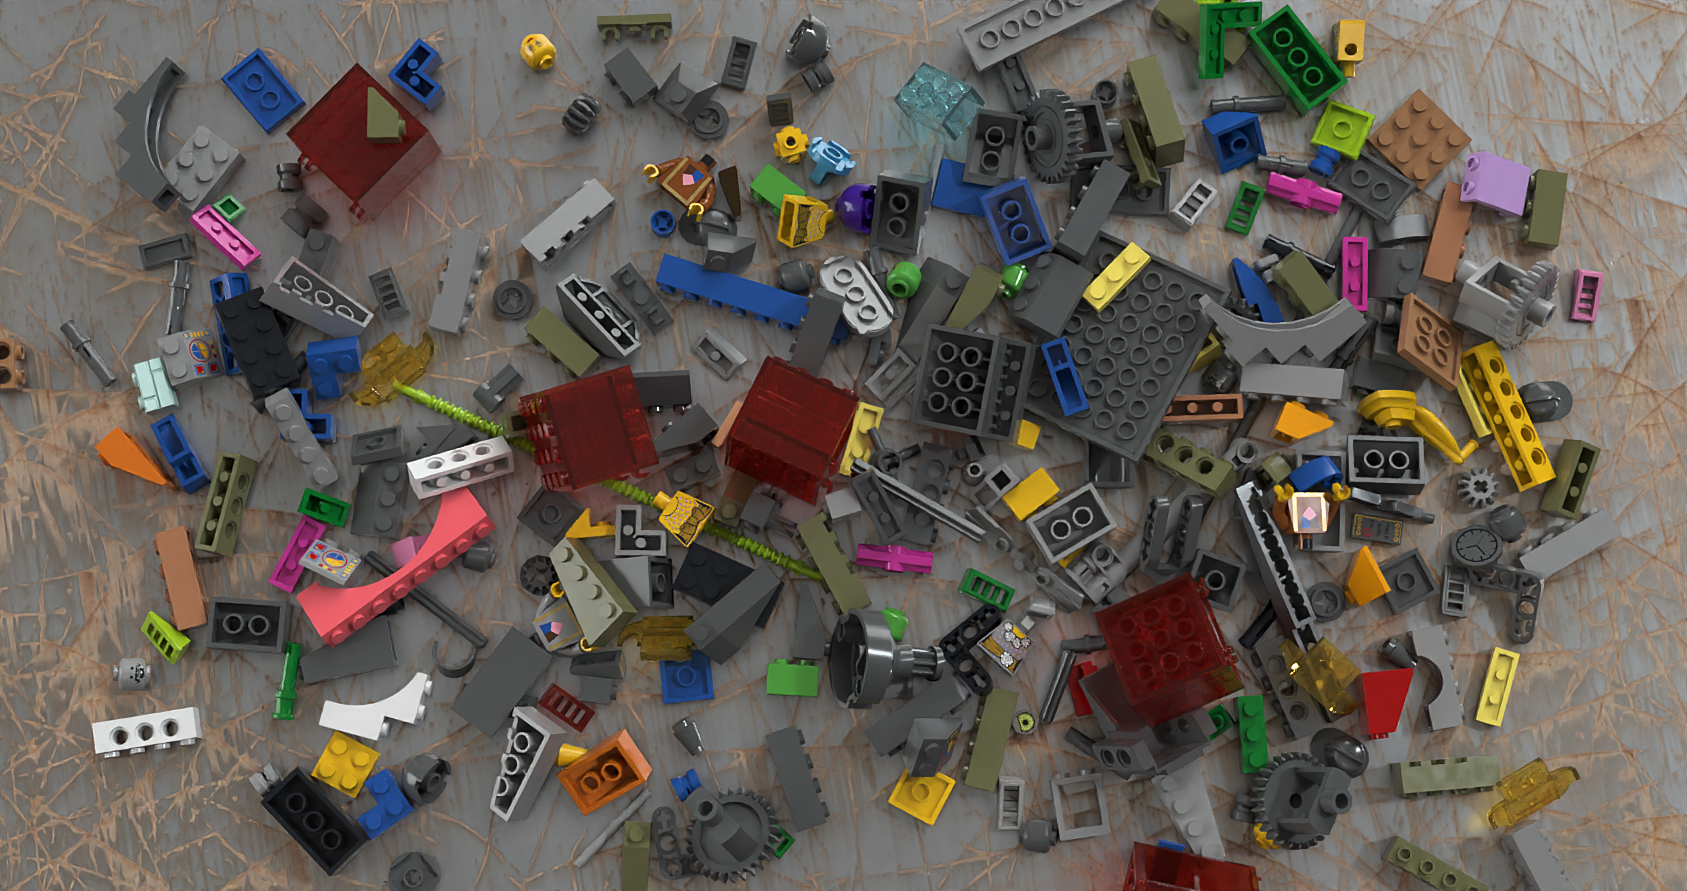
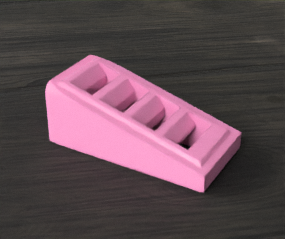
[1570,269,1604,322]

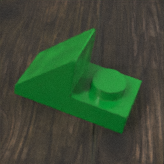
[297,488,351,528]

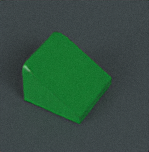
[211,193,246,225]

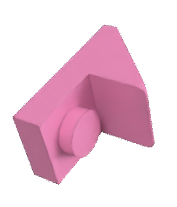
[391,533,431,569]

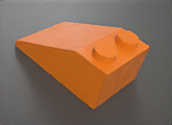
[94,426,178,491]
[556,729,652,816]

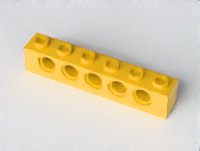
[1461,340,1556,492]

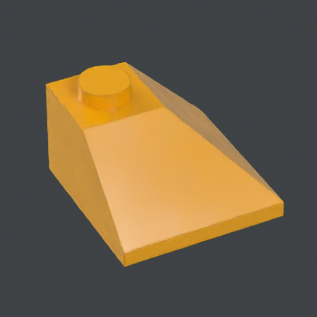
[1343,545,1391,608]

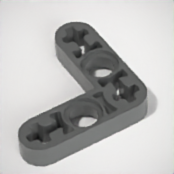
[1469,563,1544,644]
[652,806,703,880]

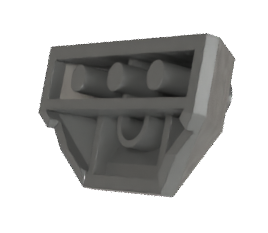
[556,273,641,359]

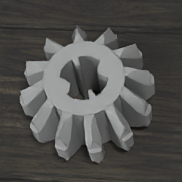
[1457,467,1500,510]

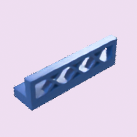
[209,273,250,376]

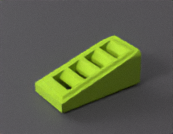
[141,611,191,665]

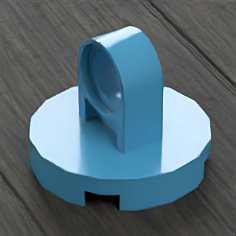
[808,137,855,186]

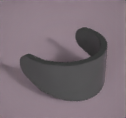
[432,641,477,678]

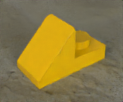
[565,507,616,540]

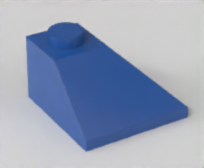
[1201,111,1267,174]

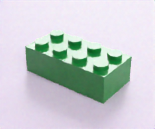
[1246,4,1348,117]

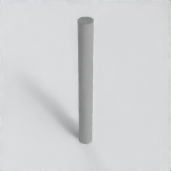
[922,143,946,240]
[574,788,651,869]

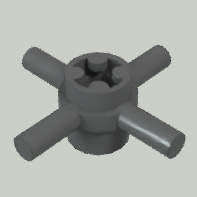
[850,426,921,499]

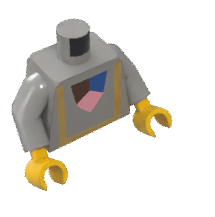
[527,581,599,658]

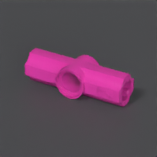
[1265,172,1342,215]
[856,543,933,574]

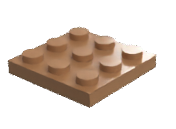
[1366,89,1472,192]
[1397,292,1464,392]

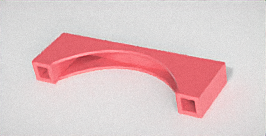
[296,486,497,648]

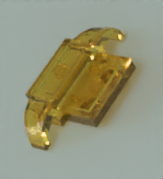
[348,331,434,406]
[617,615,696,662]
[1279,636,1361,715]
[1487,757,1580,830]

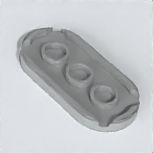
[819,255,893,338]

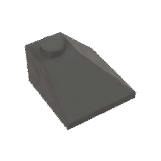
[652,61,719,124]

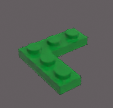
[1198,1,1262,79]

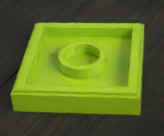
[1310,99,1376,162]

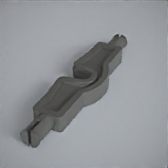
[1330,483,1435,524]

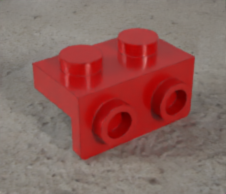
[1068,661,1098,717]

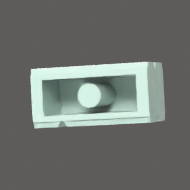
[131,357,180,415]

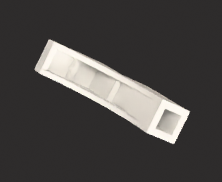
[319,672,433,741]

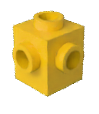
[773,126,809,164]

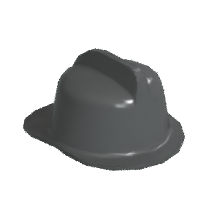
[679,208,737,246]
[1517,381,1573,422]
[1310,728,1369,778]

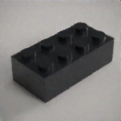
[214,286,301,401]
[672,542,786,631]
[260,767,372,876]

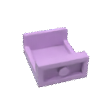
[1460,151,1531,218]

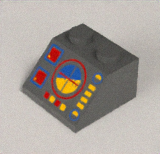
[902,718,963,777]

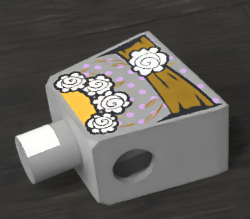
[976,615,1037,677]

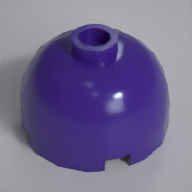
[835,183,876,234]

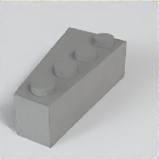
[520,178,616,272]
[428,226,490,337]

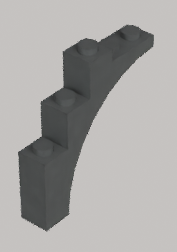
[113,57,185,213]

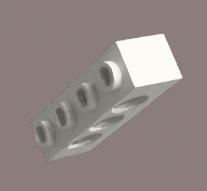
[407,435,515,500]
[92,707,202,758]

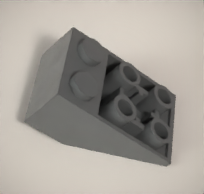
[641,403,719,461]

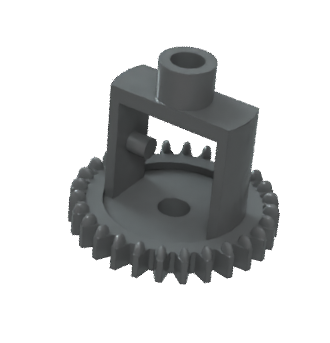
[1022,88,1123,184]
[1251,752,1352,850]
[684,786,781,884]

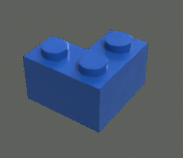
[388,38,446,112]
[306,336,363,400]
[280,389,337,443]
[357,768,418,840]

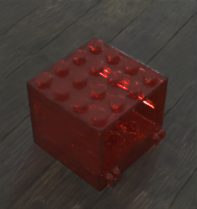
[286,63,442,221]
[724,355,860,506]
[518,364,659,494]
[1094,572,1245,728]

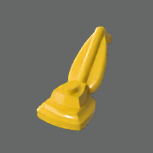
[1357,390,1479,465]

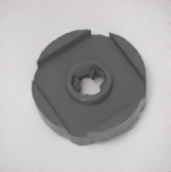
[388,852,441,891]

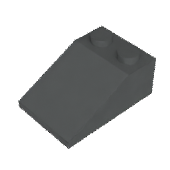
[963,107,1024,187]
[870,169,933,256]

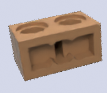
[0,339,25,393]

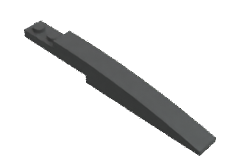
[1234,479,1352,723]

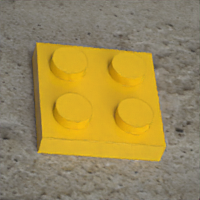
[311,730,381,799]
[888,767,956,826]

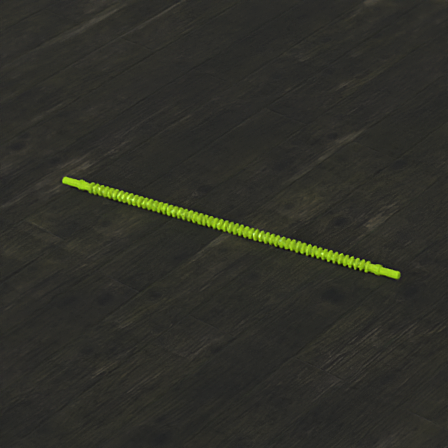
[392,381,823,582]

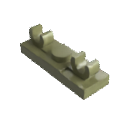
[597,13,672,42]
[1118,117,1162,190]

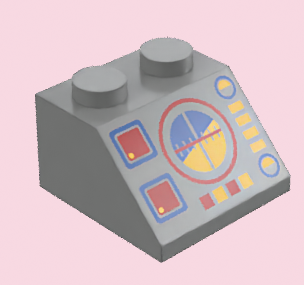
[157,328,226,391]
[298,538,366,588]

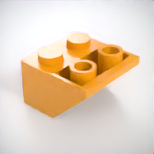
[1268,401,1334,446]

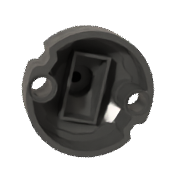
[829,608,944,710]

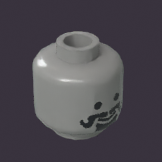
[113,658,150,691]

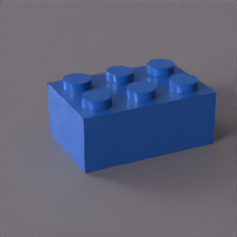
[977,176,1053,266]

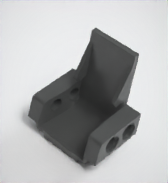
[1078,658,1218,775]

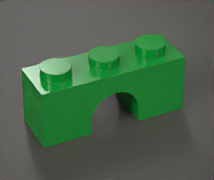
[1233,695,1269,774]

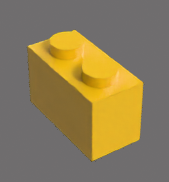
[1001,466,1060,524]

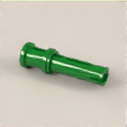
[271,642,302,720]

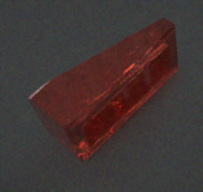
[538,682,595,733]

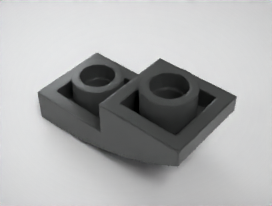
[1373,214,1431,245]

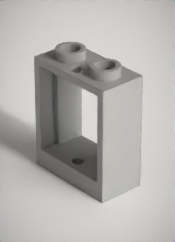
[1049,768,1111,841]

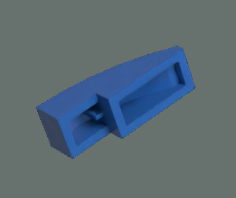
[1230,258,1284,323]
[1041,337,1089,416]
[150,413,211,495]

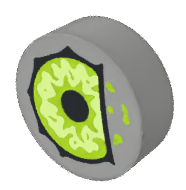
[1012,709,1038,735]

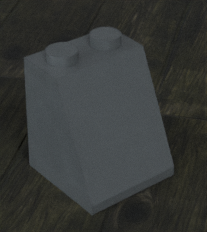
[598,556,674,611]

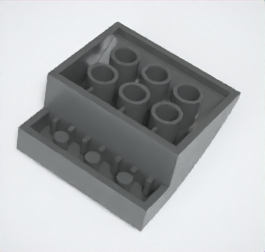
[909,323,1037,444]

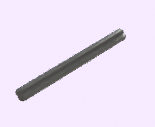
[850,458,986,543]
[364,551,488,649]

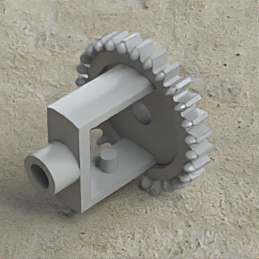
[1455,256,1560,351]

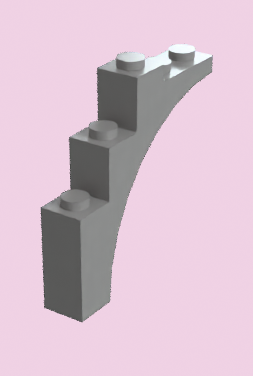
[1198,294,1367,367]

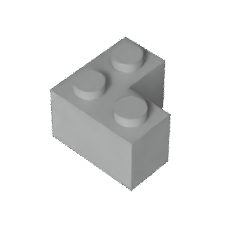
[615,505,668,558]

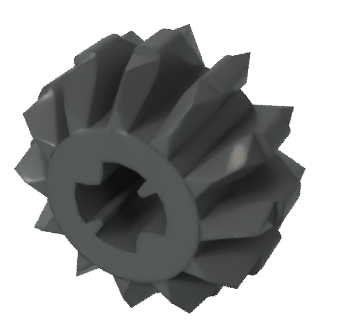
[562,93,601,136]

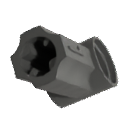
[473,364,524,414]

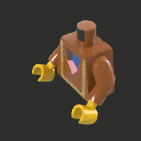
[641,153,717,222]
[1272,483,1351,550]

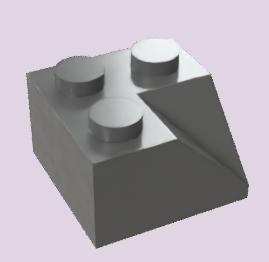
[1179,548,1248,613]

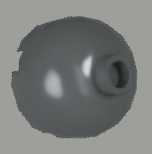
[785,14,831,65]
[401,753,451,805]

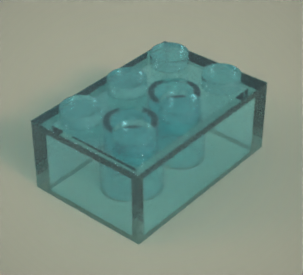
[893,62,985,141]

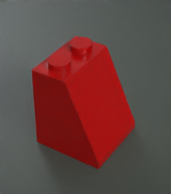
[1353,668,1414,740]

